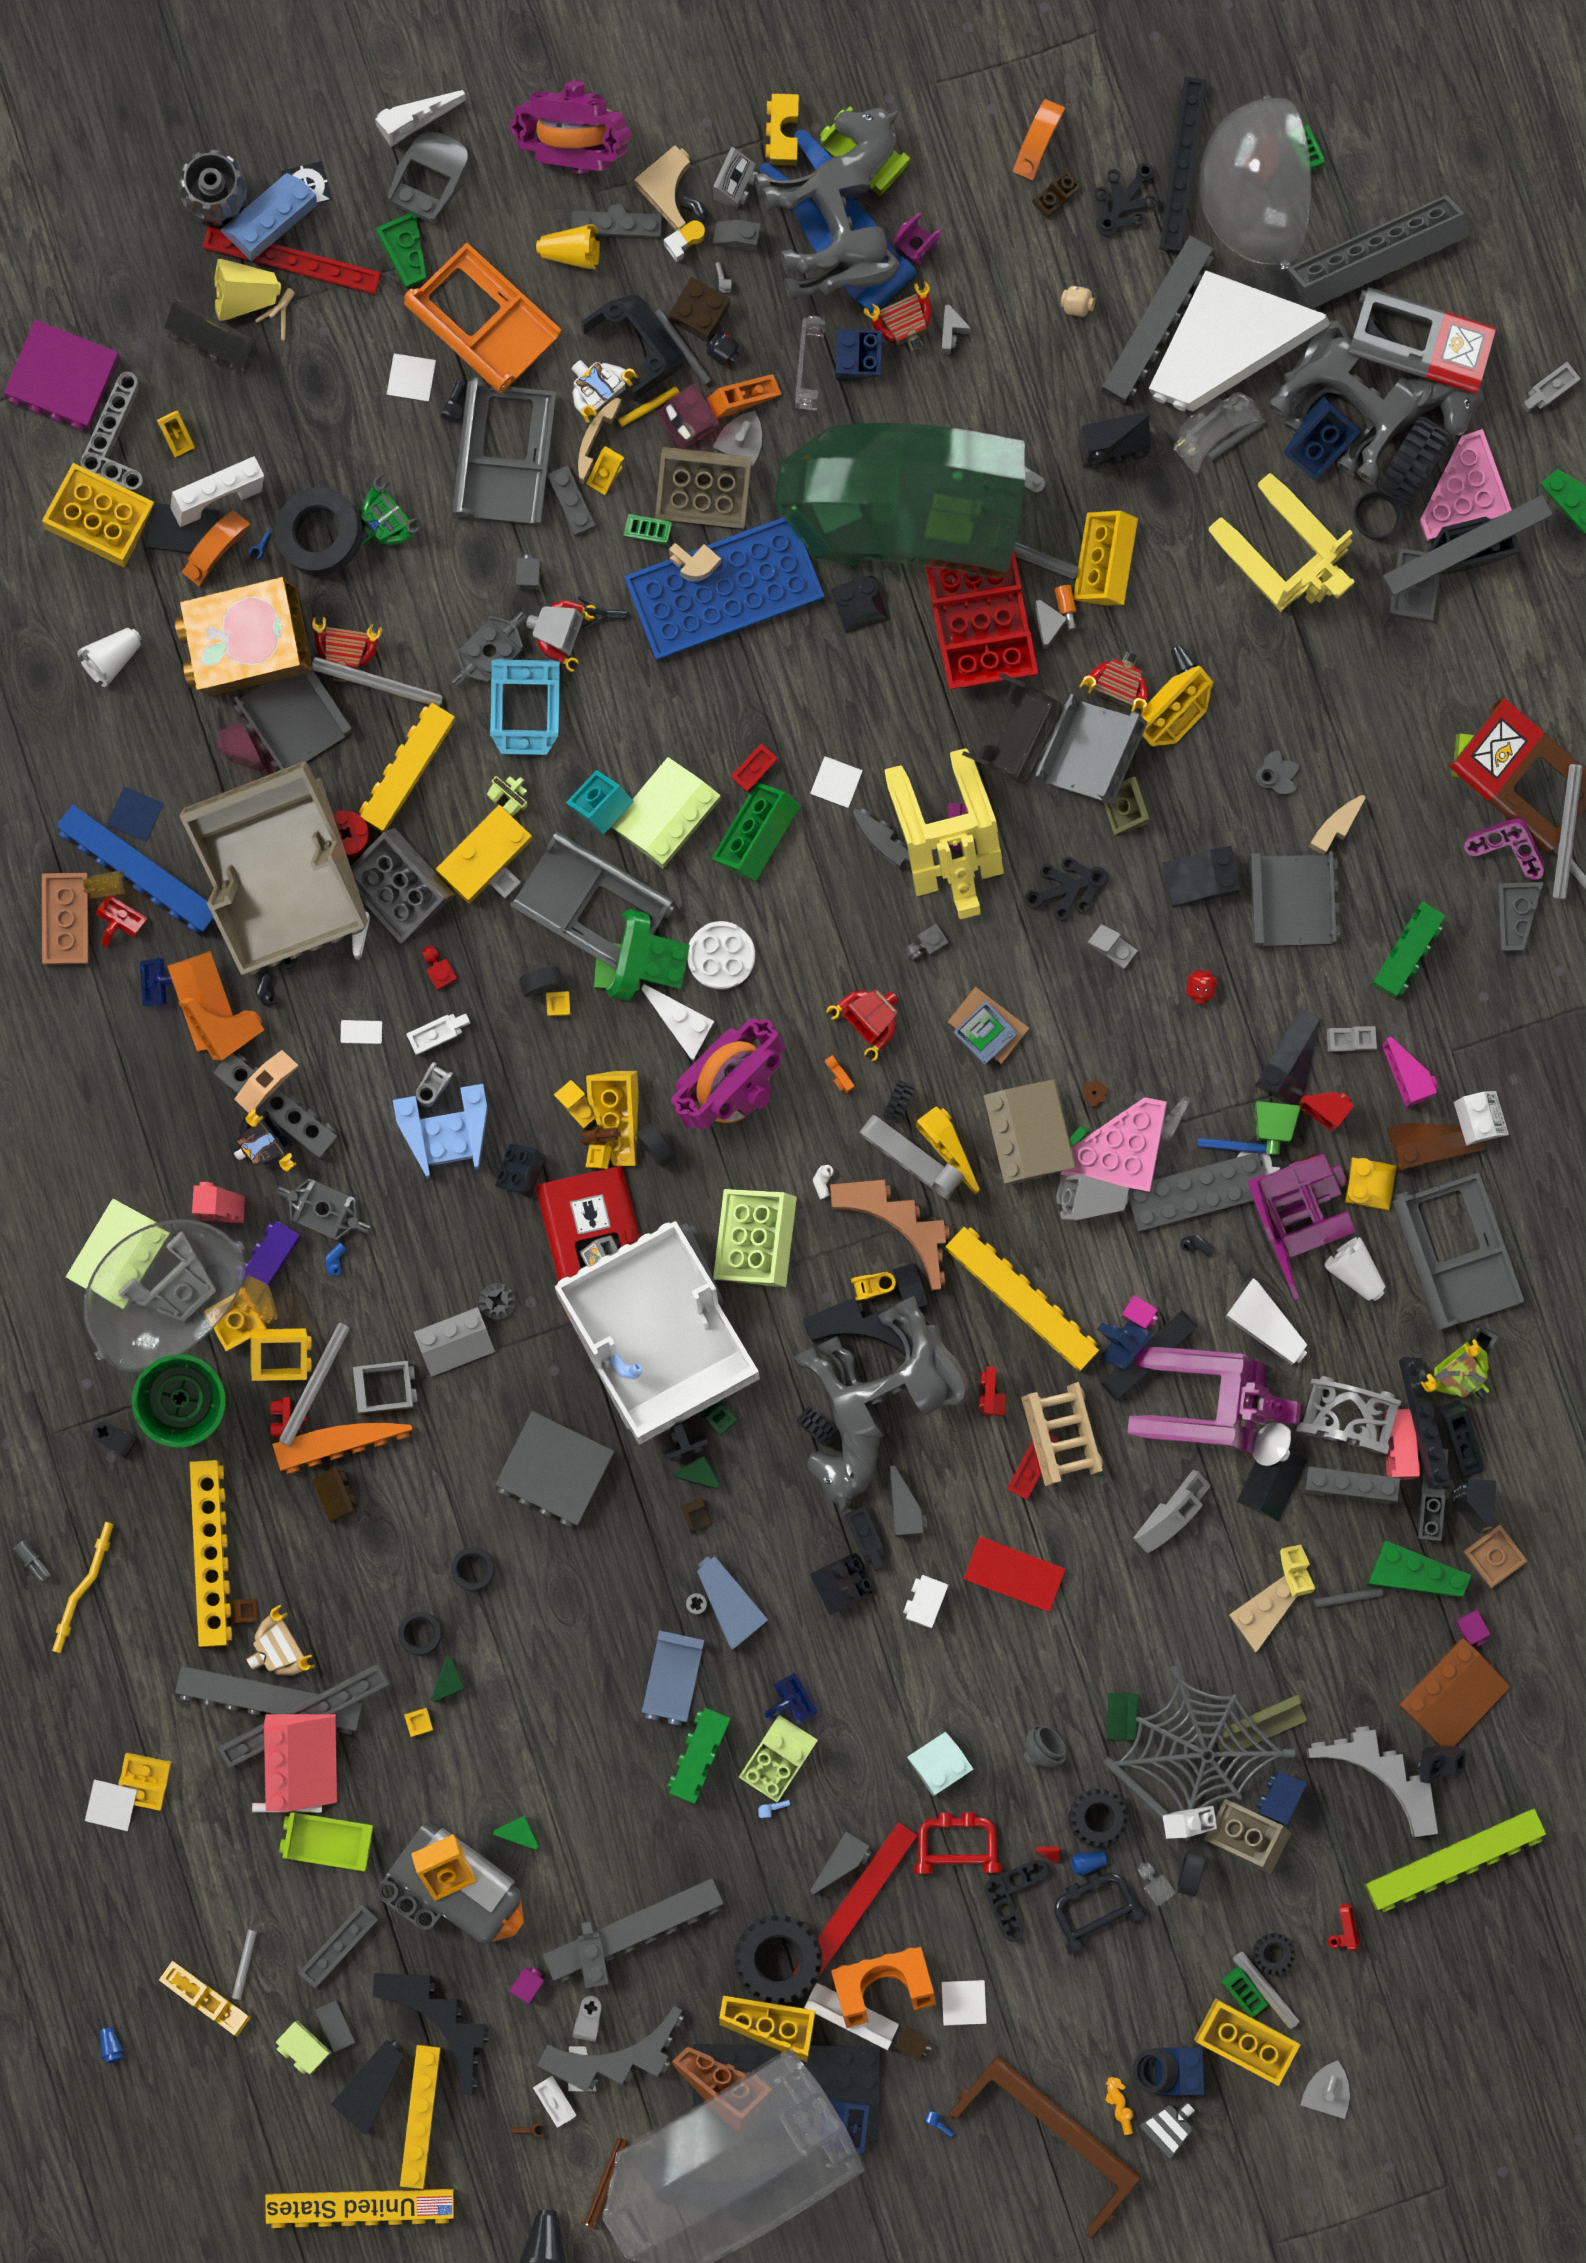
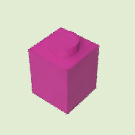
[1121,1295,1158,1329]

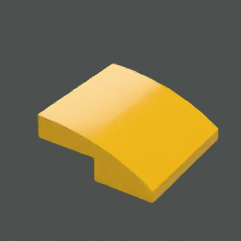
[118,1753,171,1811]

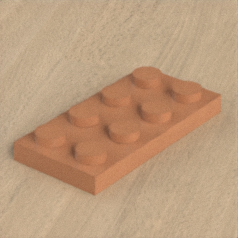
[42,873,89,965]

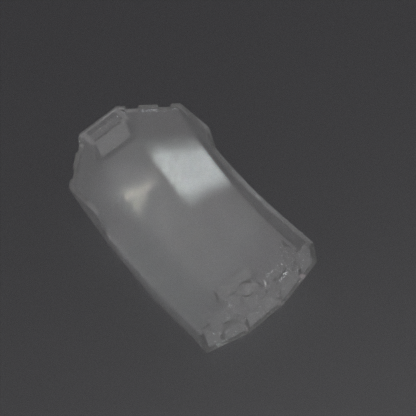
[602,2050,865,2263]

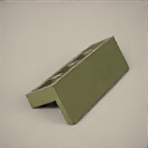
[1212,1695,1307,1752]

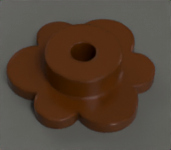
[1082,1080,1107,1106]

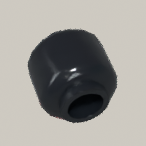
[706,332,739,365]

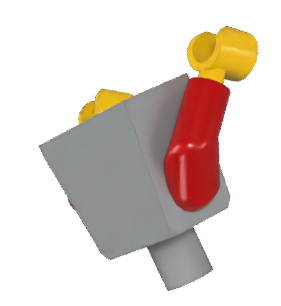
[526,600,596,672]

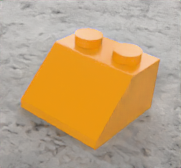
[411,1834,477,1901]

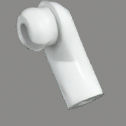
[813,1165,833,1199]

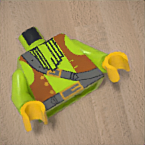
[1421,1339,1489,1399]

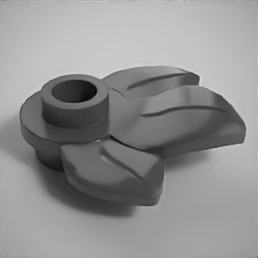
[1256,750,1299,794]

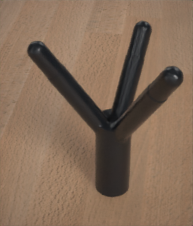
[578,596,626,630]

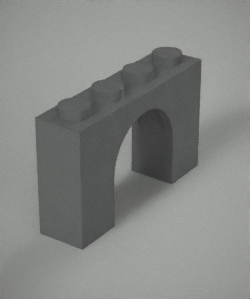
[1300,1467,1400,1505]

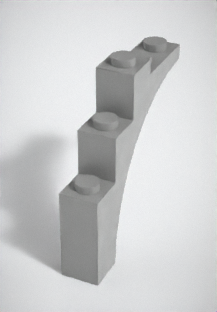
[1306,1726,1438,1837]

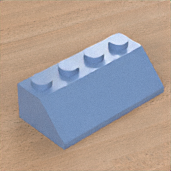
[221,173,317,262]

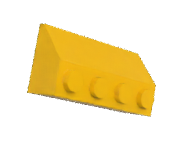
[1073,511,1138,606]

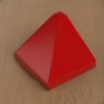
[1035,1846,1060,1863]

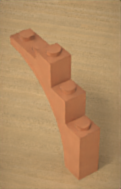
[830,1180,950,1292]

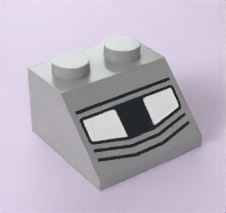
[713,147,758,210]

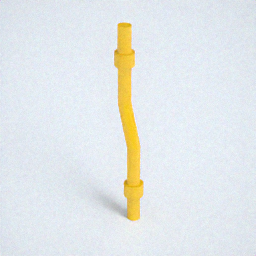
[52,1522,114,1654]

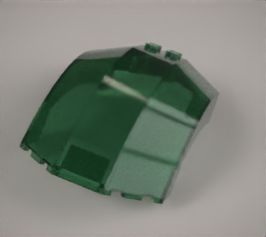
[775,423,1025,579]

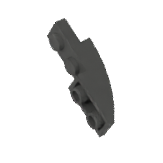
[852,808,911,869]
[1418,1449,1448,1541]

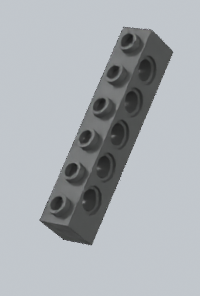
[213,1053,338,1160]

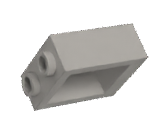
[353,1361,417,1414]

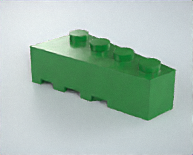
[1371,902,1446,999]
[1366,1541,1471,1598]
[667,1708,730,1804]

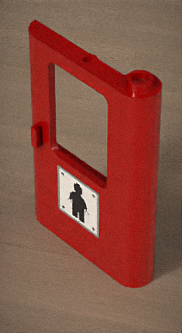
[535,1166,641,1319]

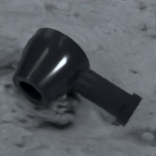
[440,380,466,422]

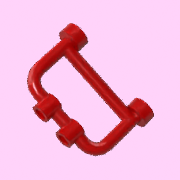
[914,1812,1002,1874]

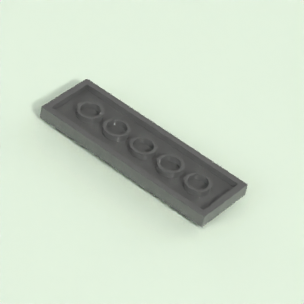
[1128,1152,1264,1232]

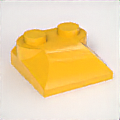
[1344,1157,1397,1211]
[204,1289,267,1352]

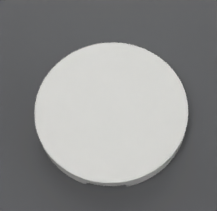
[687,921,755,990]

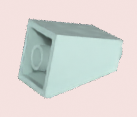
[907,1732,973,1796]

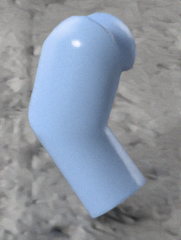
[610,1354,643,1379]

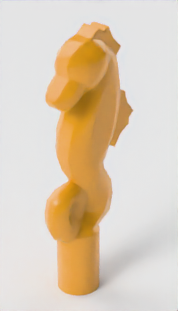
[1105,2077,1133,2135]

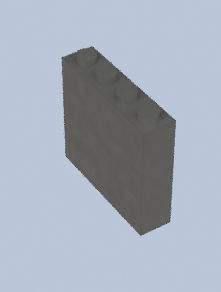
[495,1411,615,1528]

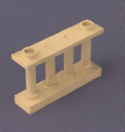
[1021,1382,1103,1486]

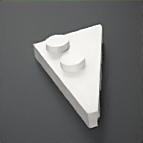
[642,984,714,1061]

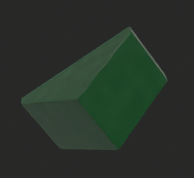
[674,1456,720,1490]
[430,1657,465,1702]

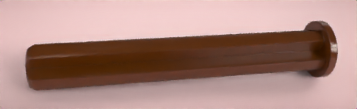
[581,2138,628,2230]

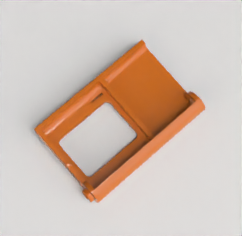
[404,243,562,393]

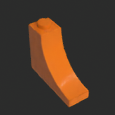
[179,998,264,1060]

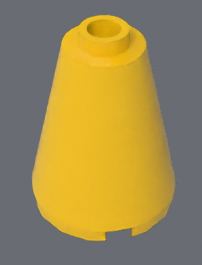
[536,224,600,270]

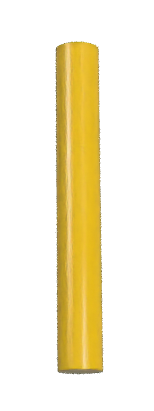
[618,386,680,427]

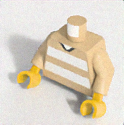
[246,1605,315,1676]

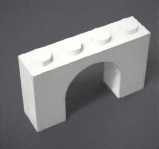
[170,456,264,527]

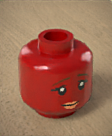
[1186,970,1217,1004]

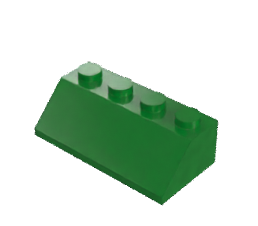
[711,782,800,882]

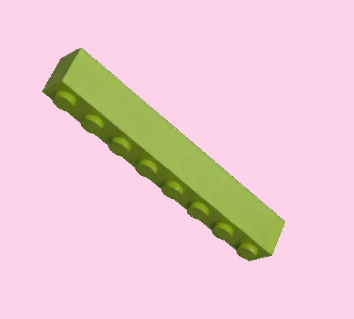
[1364,1809,1546,1912]

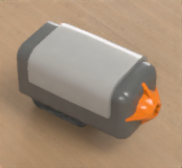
[377,1822,524,1944]

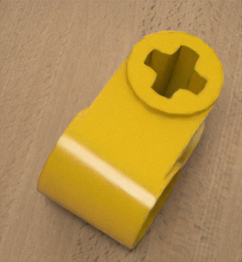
[851,1272,896,1302]

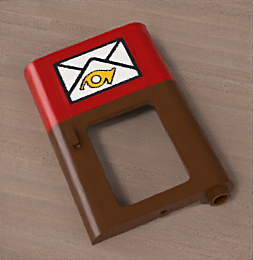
[1448,696,1586,853]

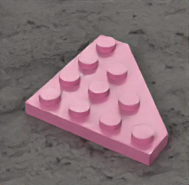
[1420,429,1512,542]
[1060,1097,1167,1192]

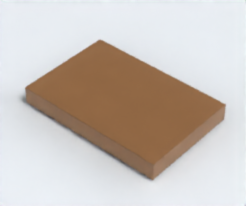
[947,987,1029,1064]

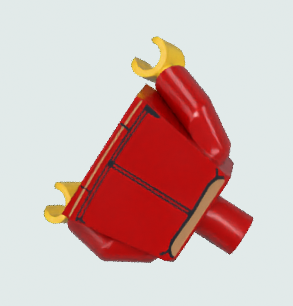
[826,990,898,1061]

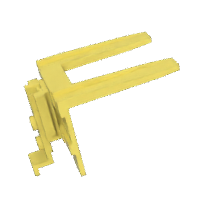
[1208,473,1354,612]
[885,748,1004,919]

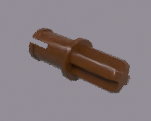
[580,1127,621,1145]

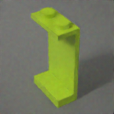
[820,107,910,197]

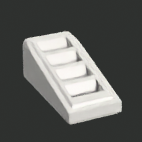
[352,912,370,960]

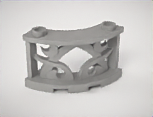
[1296,1376,1401,1454]

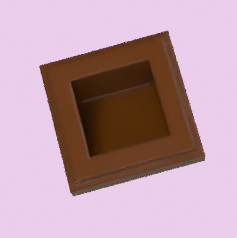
[228,1599,258,1624]

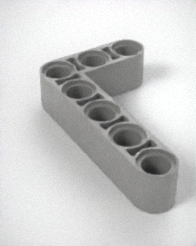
[81,372,144,494]
[859,1115,964,1200]

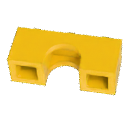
[766,94,799,166]

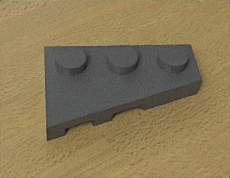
[1497,882,1543,952]

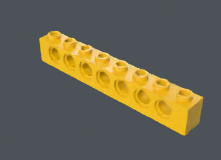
[190,1460,232,1647]

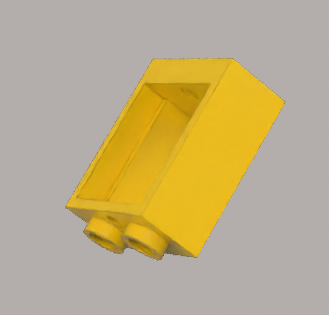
[251,1329,311,1381]

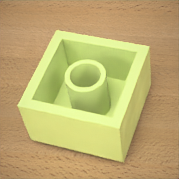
[276,2021,332,2074]

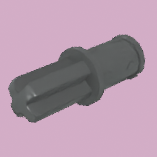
[13,1540,51,1583]

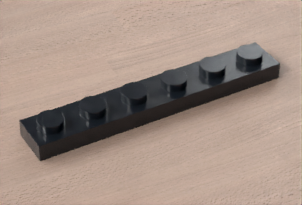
[1399,1357,1452,1489]

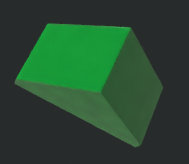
[493,1816,539,1850]

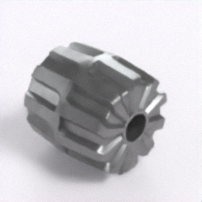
[179,150,247,226]

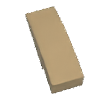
[1308,795,1366,855]

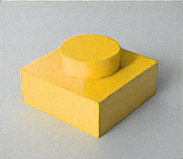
[546,991,570,1016]
[586,1145,611,1169]
[404,1708,433,1737]

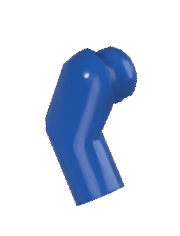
[325,1242,347,1277]

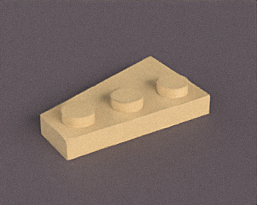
[1229,1576,1297,1653]

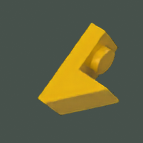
[586,446,624,495]
[554,1080,596,1129]

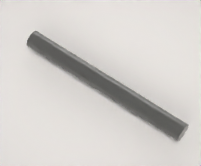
[654,309,712,386]

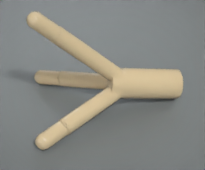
[255,288,295,341]

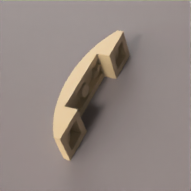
[578,398,621,484]

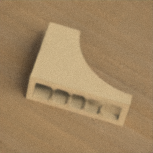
[635,145,690,231]

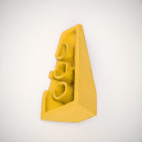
[915,1106,980,1195]

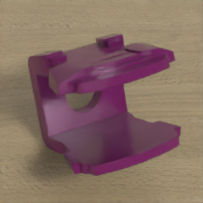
[894,213,941,266]

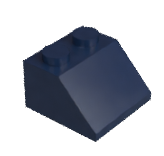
[1256,1771,1307,1826]
[1154,2047,1204,2095]

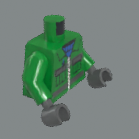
[360,475,424,545]

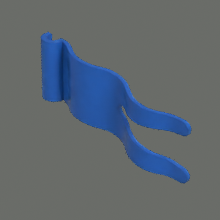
[759,130,918,314]

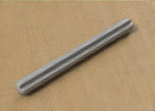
[311,657,442,707]
[1553,764,1583,899]
[280,1323,349,1446]

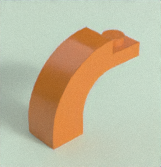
[1012,99,1065,180]
[182,510,251,586]

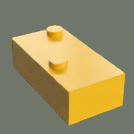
[436,805,532,904]
[1194,1998,1300,2086]

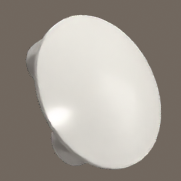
[1253,1422,1291,1466]

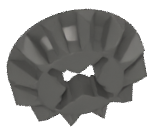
[479,1283,516,1320]

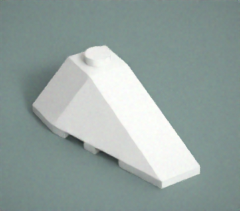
[375,90,466,147]

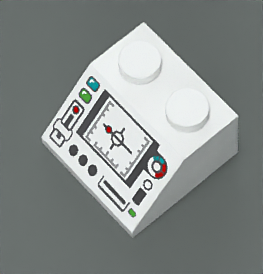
[1454,1091,1509,1145]

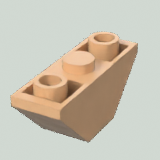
[235,1050,299,1113]

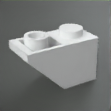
[1163,1806,1217,1839]

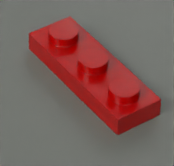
[1006,1434,1059,1500]

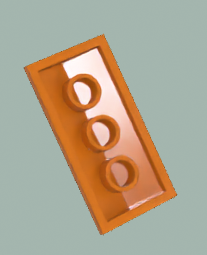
[167,951,233,1051]

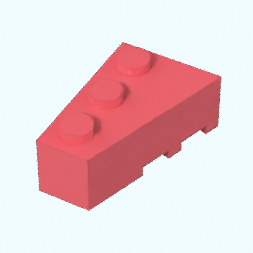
[192,1182,245,1223]
[1384,1409,1420,1480]

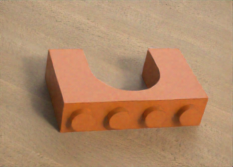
[831,1947,936,2028]

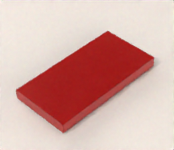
[963,1536,1065,1612]

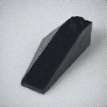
[1255,1008,1320,1105]

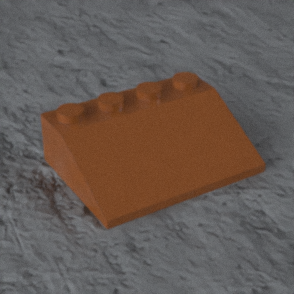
[1397,1638,1510,1747]

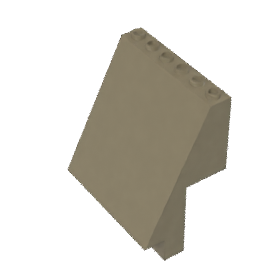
[179,761,368,975]

